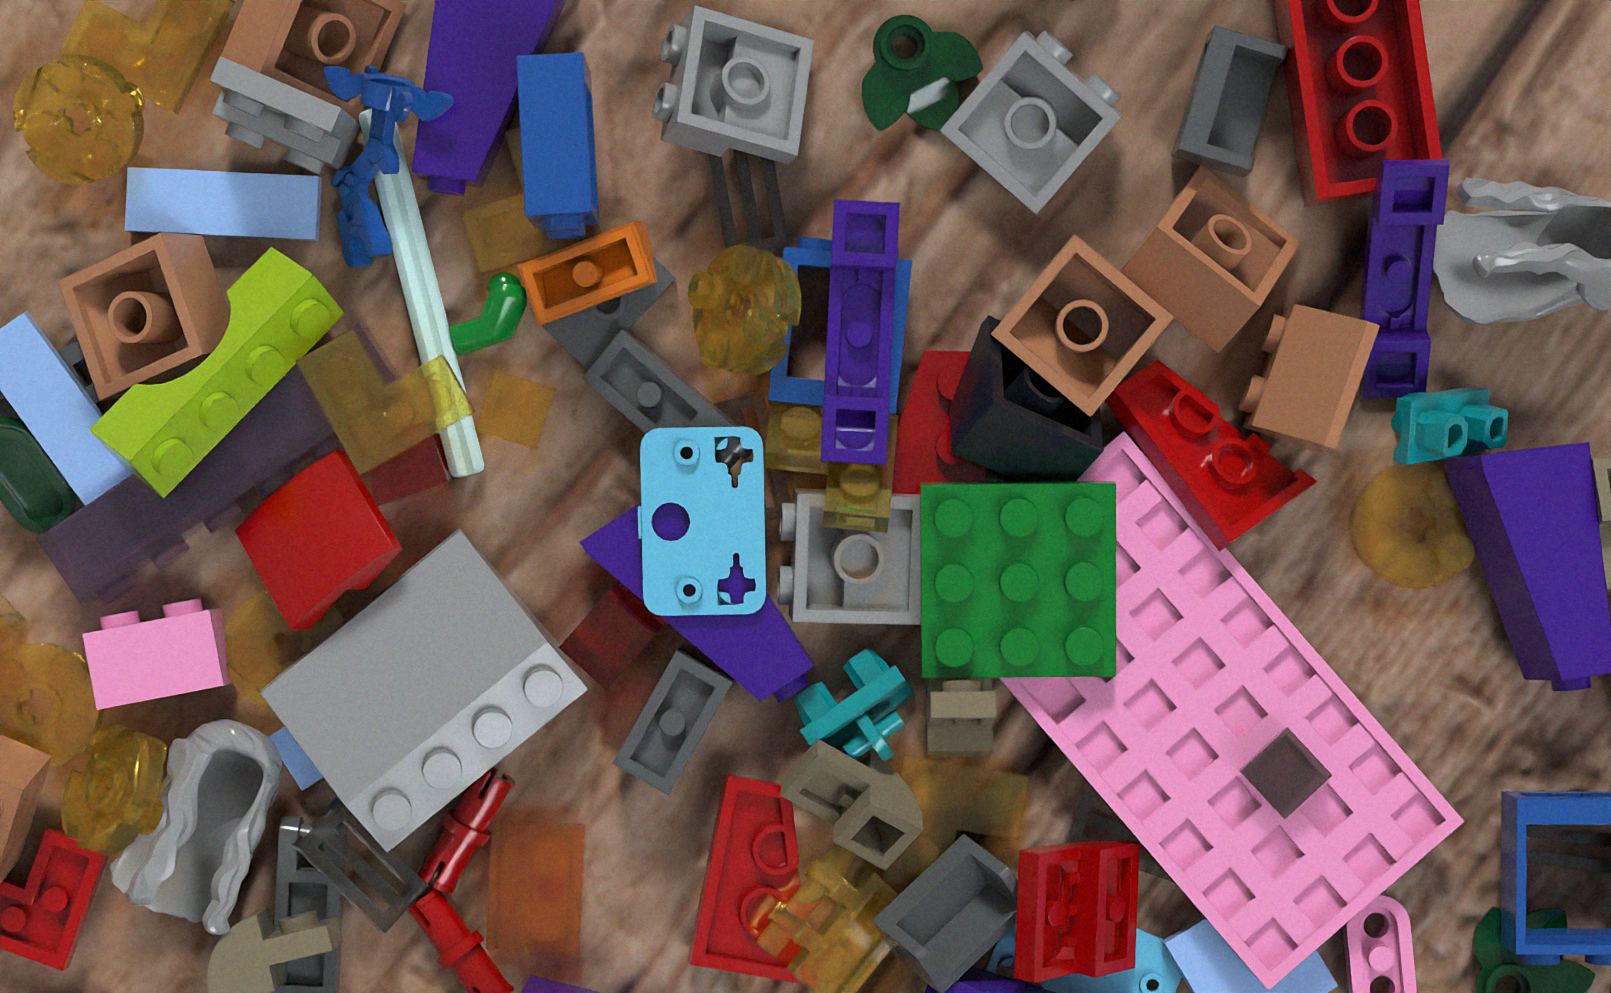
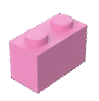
[82,598,236,710]

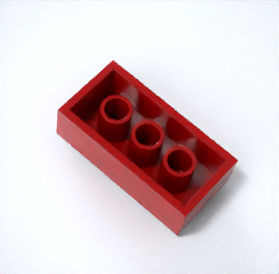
[1273,0,1443,207]

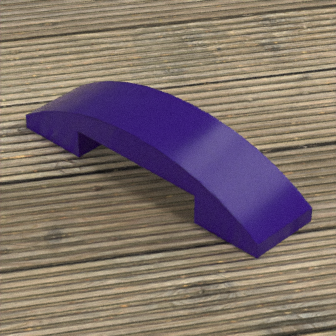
[1360,159,1450,398]
[820,199,900,465]

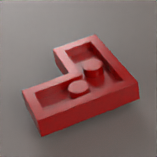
[0,826,112,971]

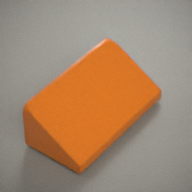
[517,221,657,326]

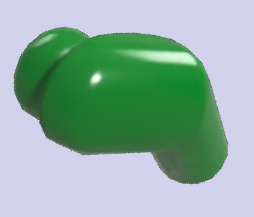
[449,272,527,357]

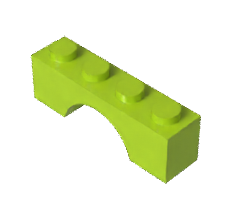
[89,247,345,498]

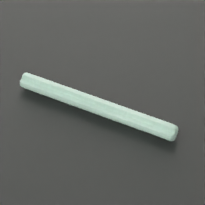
[359,108,484,477]

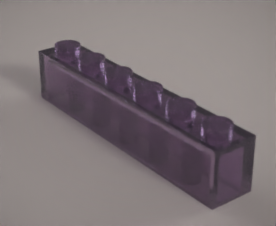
[37,323,410,605]

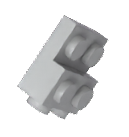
[652,5,814,165]
[940,30,1123,214]
[210,56,360,175]
[777,488,921,625]

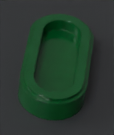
[0,417,76,533]

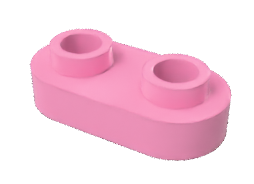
[1342,893,1417,993]

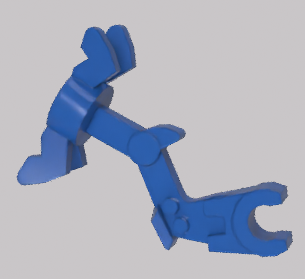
[323,65,454,268]

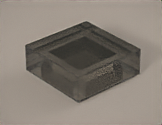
[1238,727,1332,819]

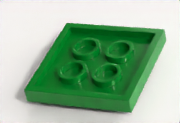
[920,481,1116,678]

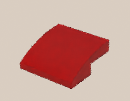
[235,450,403,630]
[1014,840,1140,983]

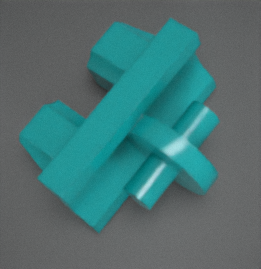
[1391,386,1508,465]
[794,647,916,762]

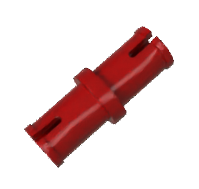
[417,767,515,894]
[407,889,515,993]

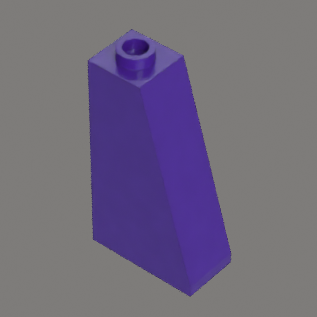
[411,0,567,196]
[1444,442,1611,691]
[580,502,814,703]

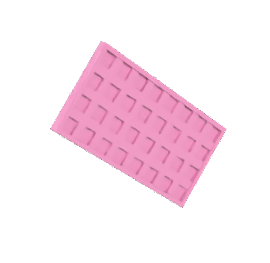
[999,431,1464,990]

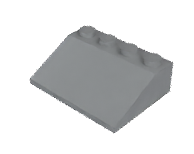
[260,528,588,853]

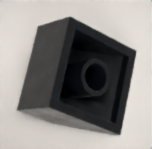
[950,315,1104,482]

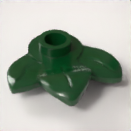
[861,15,984,133]
[1472,906,1595,993]

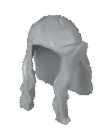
[1432,177,1611,326]
[109,719,282,935]

